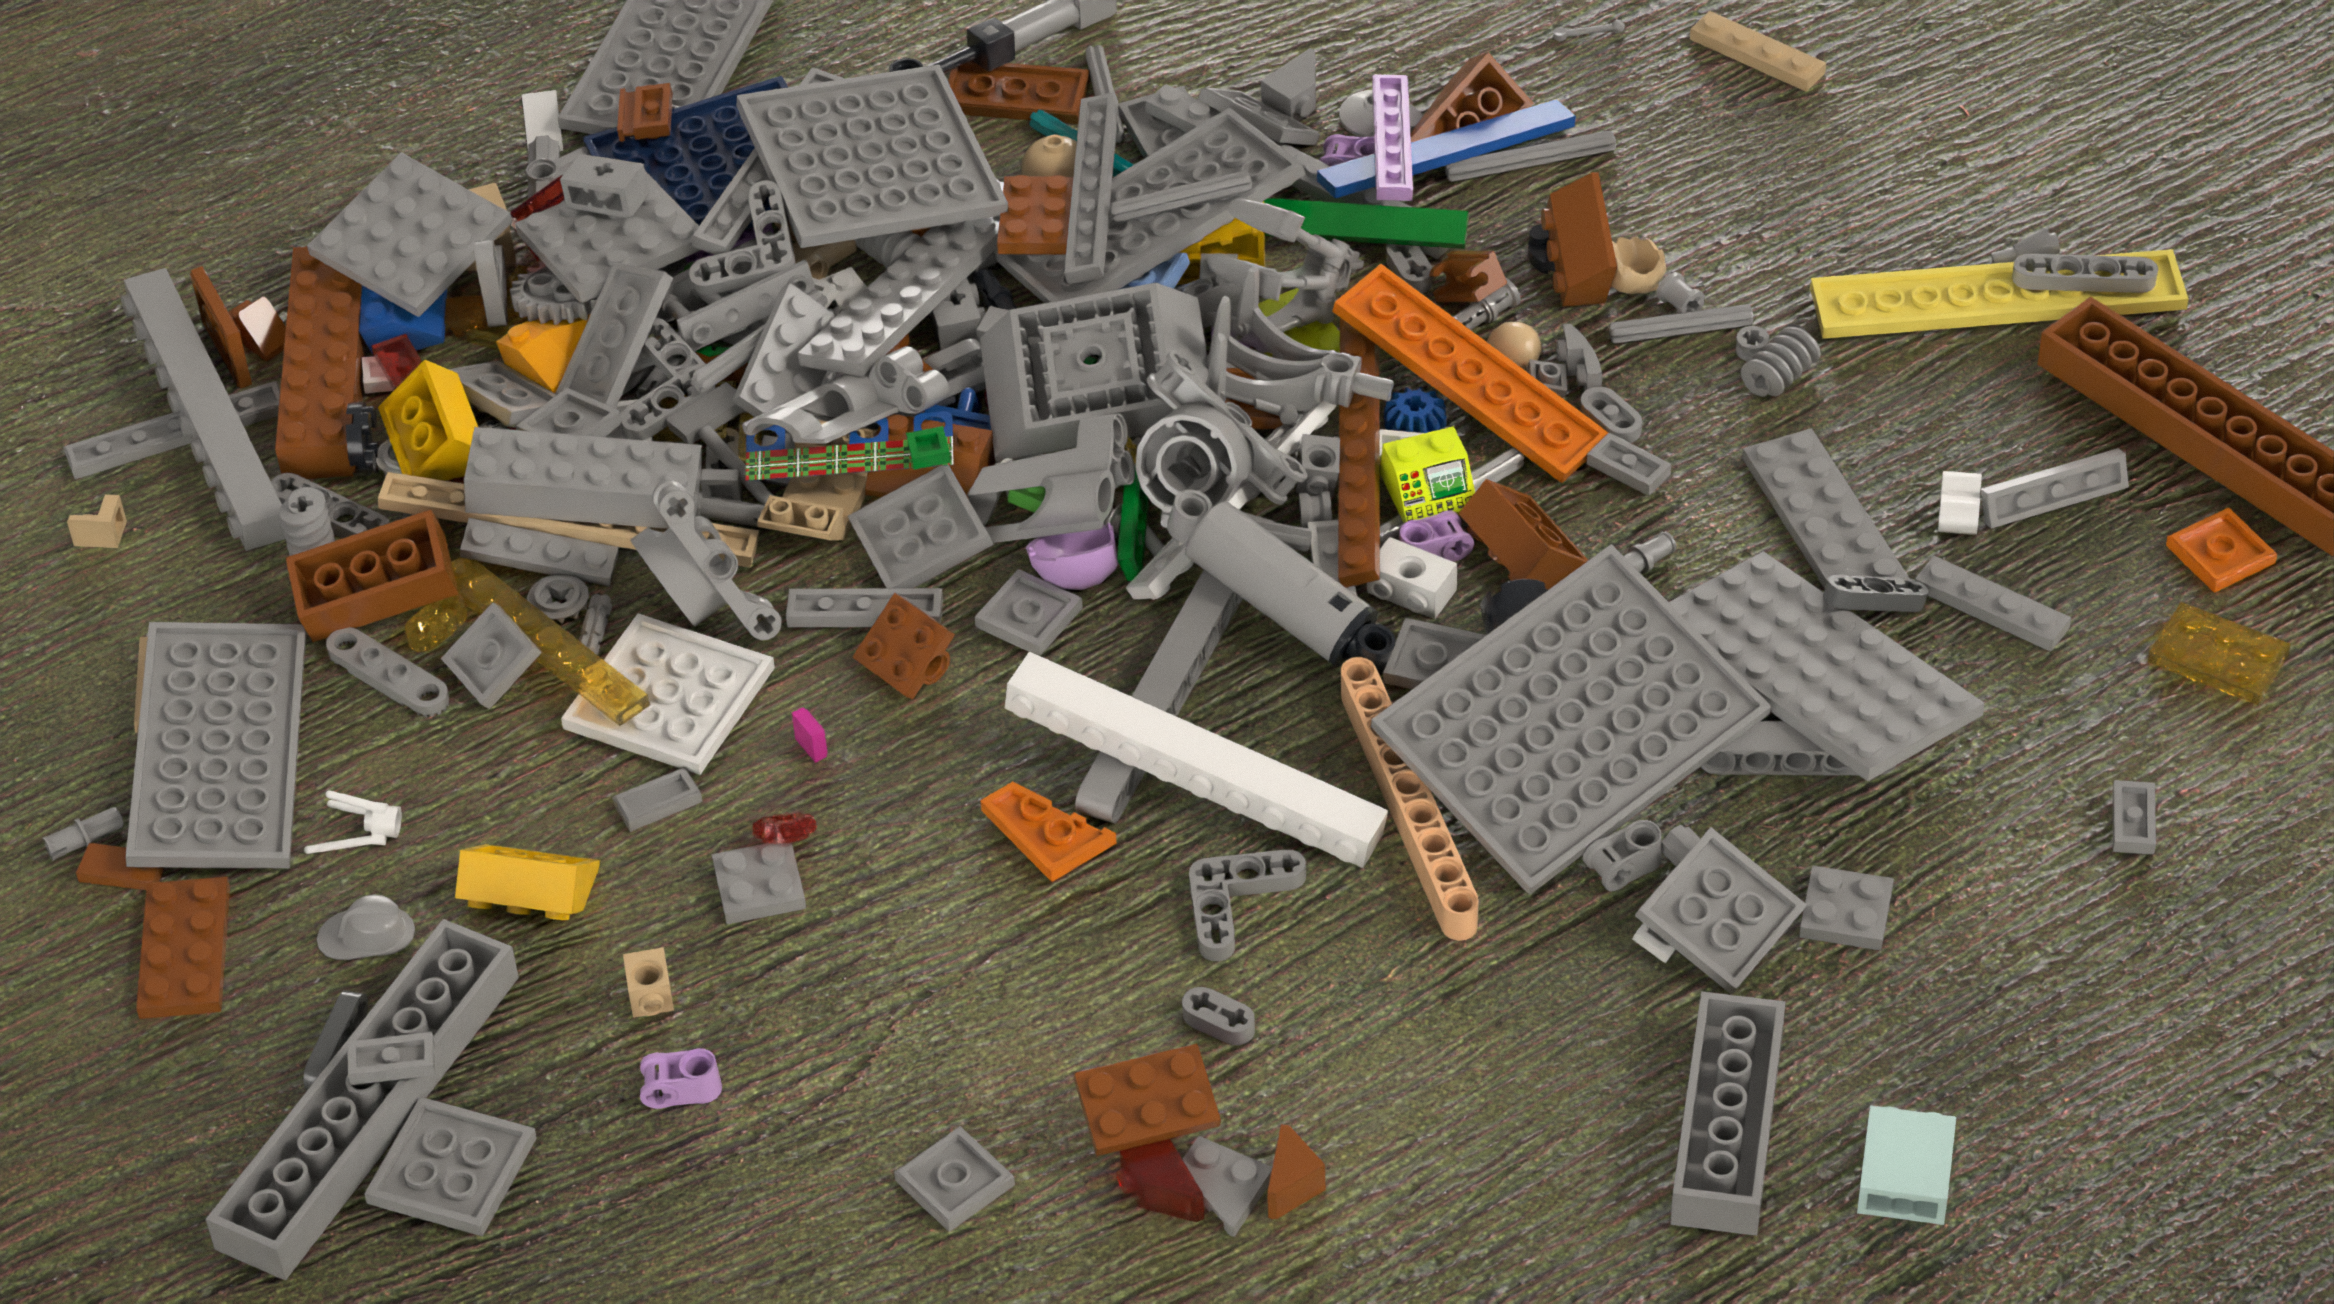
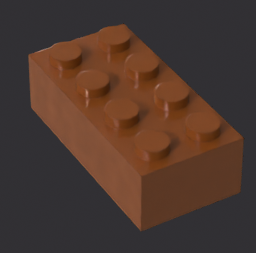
[286,509,459,642]

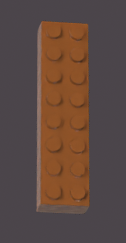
[275,246,367,479]

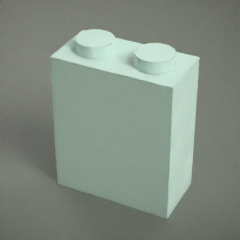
[1857,1105,1956,1225]

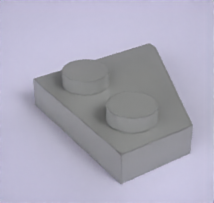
[1178,1136,1272,1237]

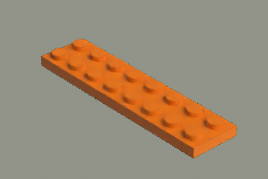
[1332,264,1609,483]

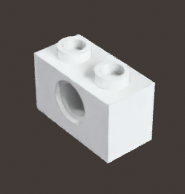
[1367,537,1457,619]

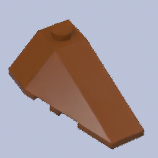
[1410,52,1534,174]

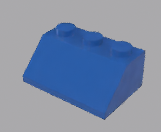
[359,285,447,356]

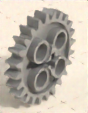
[510,262,599,325]

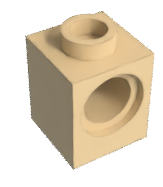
[623,947,674,1018]

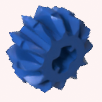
[1384,386,1447,433]

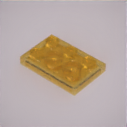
[2148,602,2291,705]

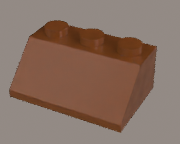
[1541,172,1617,307]
[865,414,995,500]
[1458,479,1589,590]

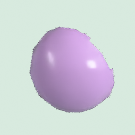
[1026,523,1118,590]

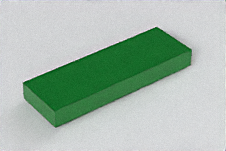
[1117,465,1149,581]

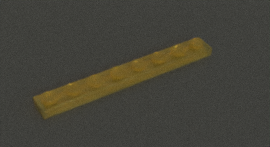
[452,557,651,726]

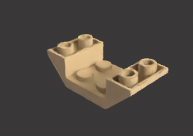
[757,420,877,540]

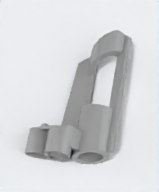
[742,346,949,444]
[967,413,1135,543]

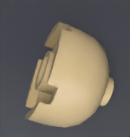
[1021,135,1077,177]

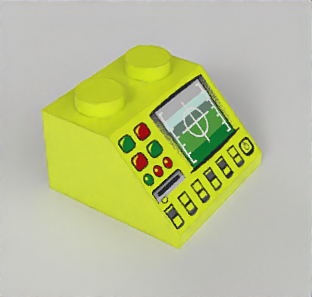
[1380,426,1475,523]

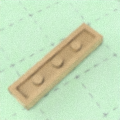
[1690,11,1826,92]

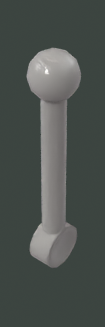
[1553,20,1625,41]

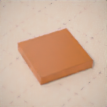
[2166,507,2277,593]

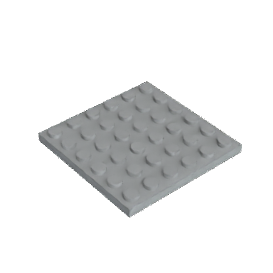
[736,65,1008,248]

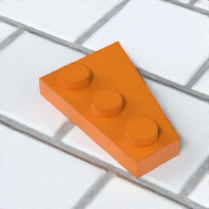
[980,781,1117,882]

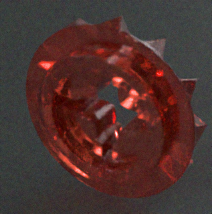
[752,812,817,844]

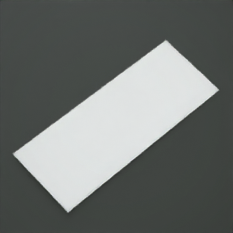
[522,90,563,151]

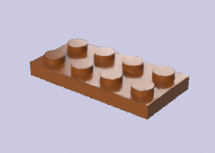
[136,877,230,1019]

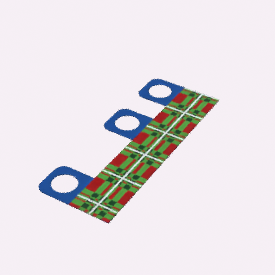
[745,411,953,481]

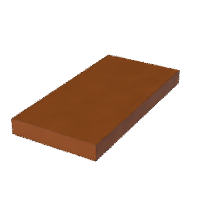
[948,61,1090,124]

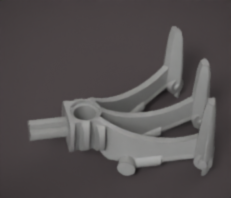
[1207,199,1364,353]
[1205,266,1394,425]

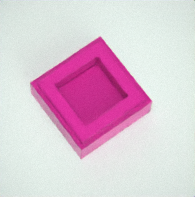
[792,707,828,763]

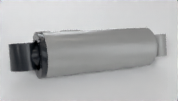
[1167,489,1395,675]

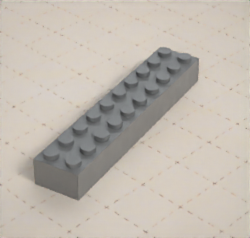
[206,919,519,1281]

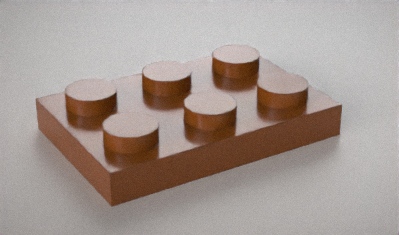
[997,175,1073,255]
[1074,1043,1221,1156]

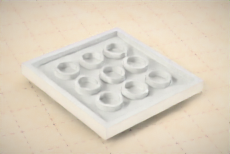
[561,614,775,775]

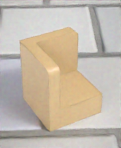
[67,494,127,548]

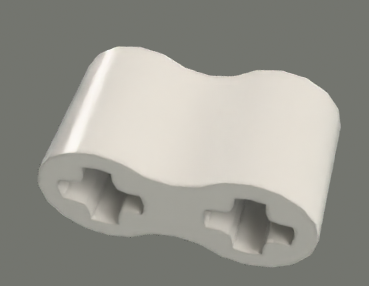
[1938,471,1982,535]

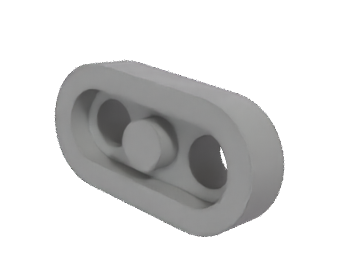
[1580,386,1642,443]

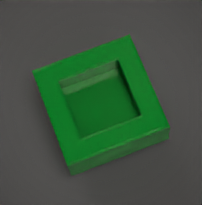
[906,426,951,470]

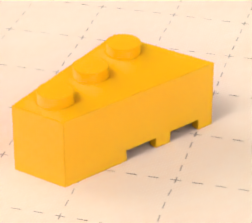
[1176,201,1265,285]

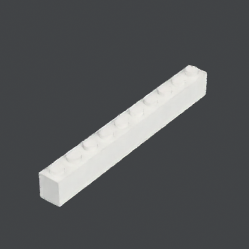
[1005,652,1388,868]

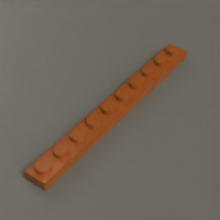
[1338,318,1380,588]

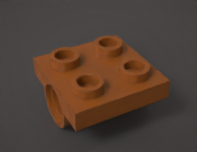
[853,592,955,699]

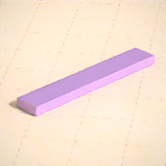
[1372,75,1413,201]

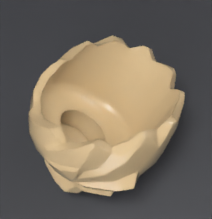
[1611,237,1666,294]

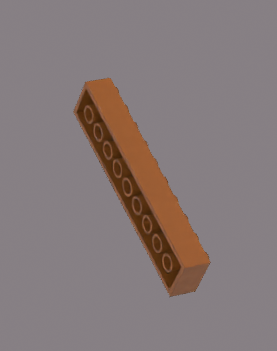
[2038,297,2334,556]

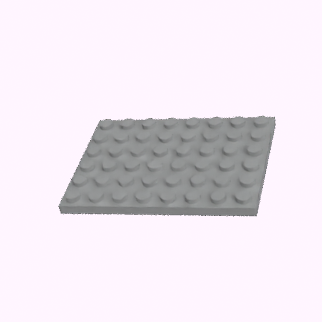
[1371,544,1771,895]

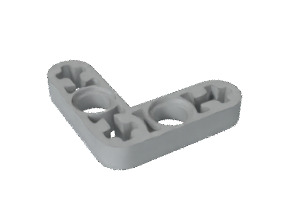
[689,180,796,295]
[474,239,508,328]
[621,318,715,440]
[1189,850,1306,961]

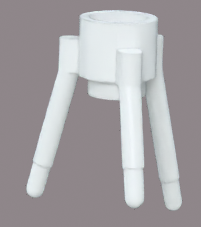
[304,791,402,854]

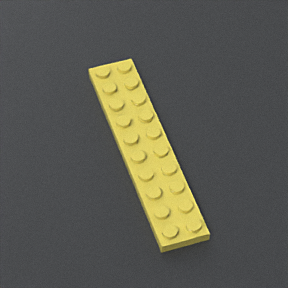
[1810,249,2189,339]

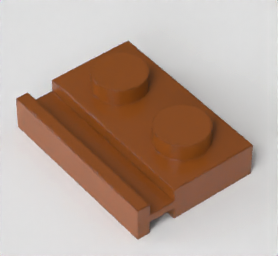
[617,83,673,141]

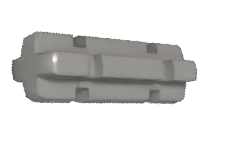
[576,593,612,659]

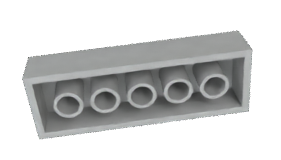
[464,427,702,529]
[1671,991,1786,1236]

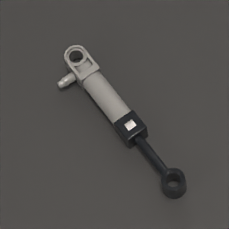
[889,0,1117,73]

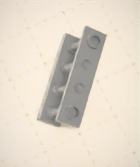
[656,231,816,351]

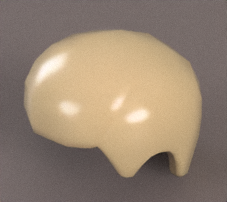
[1487,322,1543,369]

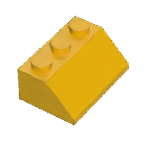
[378,360,478,481]
[455,844,600,920]

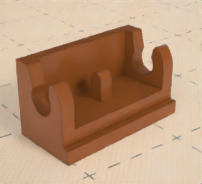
[1429,251,1507,302]

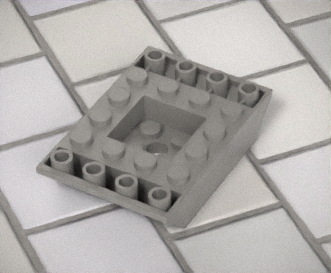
[980,283,1209,462]

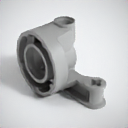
[1135,350,1308,510]
[630,479,781,640]

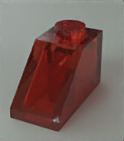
[1116,1139,1205,1223]

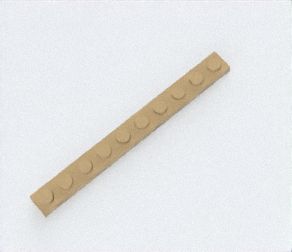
[378,472,759,568]

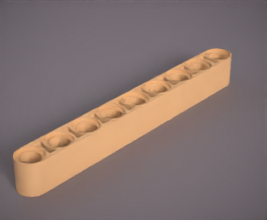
[1341,657,1479,941]

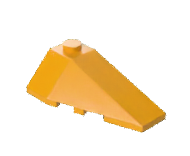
[496,314,591,393]

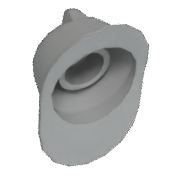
[317,894,415,960]

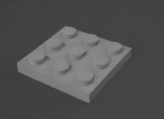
[847,465,994,588]
[1635,827,1807,995]
[364,1097,537,1237]

